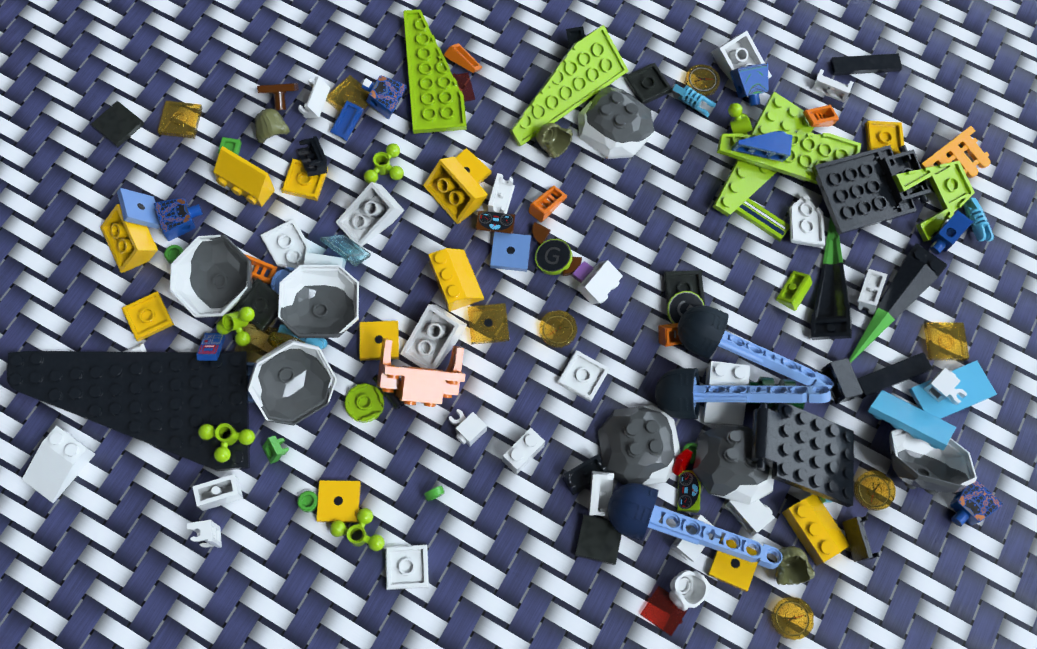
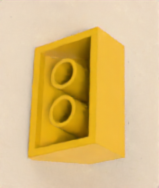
[213,146,275,207]
[423,156,488,224]
[100,204,158,273]
[428,248,484,312]
[782,494,849,566]

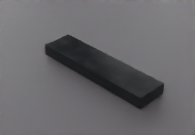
[830,53,902,75]
[857,352,933,397]

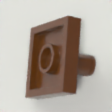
[257,83,299,110]

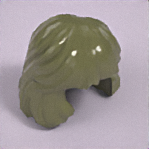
[255,108,290,143]
[536,123,573,159]
[775,546,815,585]

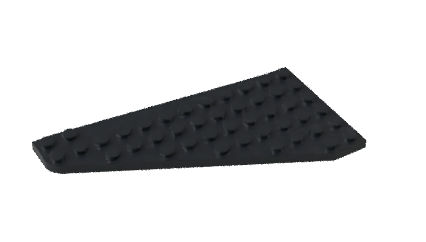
[7,351,250,471]

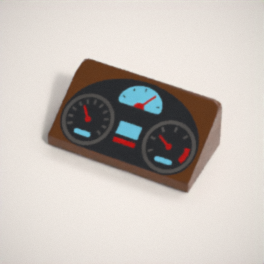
[476,211,515,234]

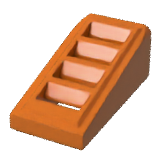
[444,43,482,73]
[803,105,839,127]
[529,185,567,222]
[245,254,278,285]
[658,323,682,347]

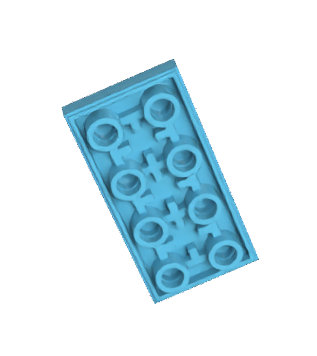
[909,360,997,419]
[868,390,956,450]

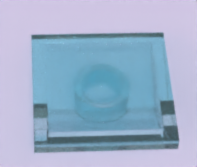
[320,235,371,267]

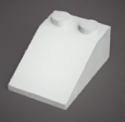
[711,31,772,82]
[336,182,404,248]
[400,304,467,369]
[703,361,750,425]
[22,425,95,503]

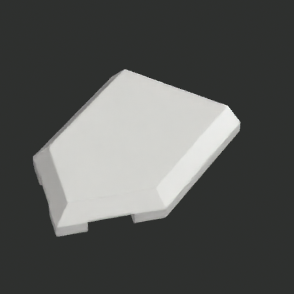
[789,194,825,247]
[260,218,311,268]

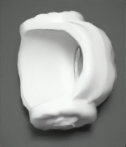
[669,570,711,611]

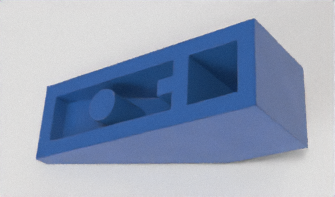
[731,131,792,162]

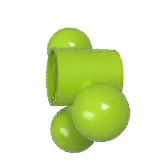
[728,103,753,135]
[364,143,404,184]
[216,307,255,347]
[198,423,255,463]
[330,508,385,551]

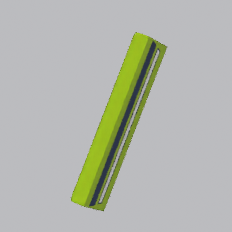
[734,198,790,242]

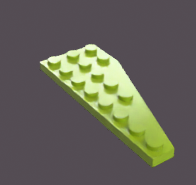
[403,9,467,134]
[510,25,629,146]
[713,92,814,217]
[717,133,861,185]

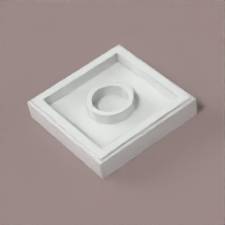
[557,350,610,402]
[386,545,429,590]

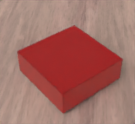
[672,449,693,476]

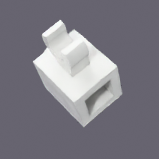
[924,368,967,405]
[449,409,487,447]

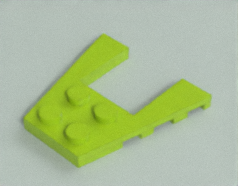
[892,161,975,241]

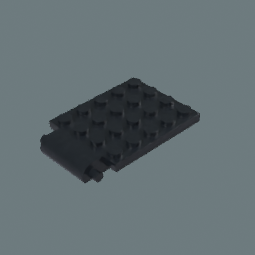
[812,145,931,235]
[751,403,854,507]

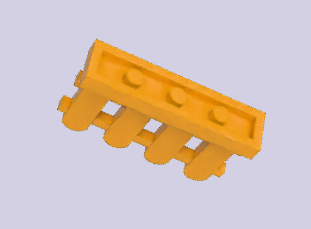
[920,126,991,180]

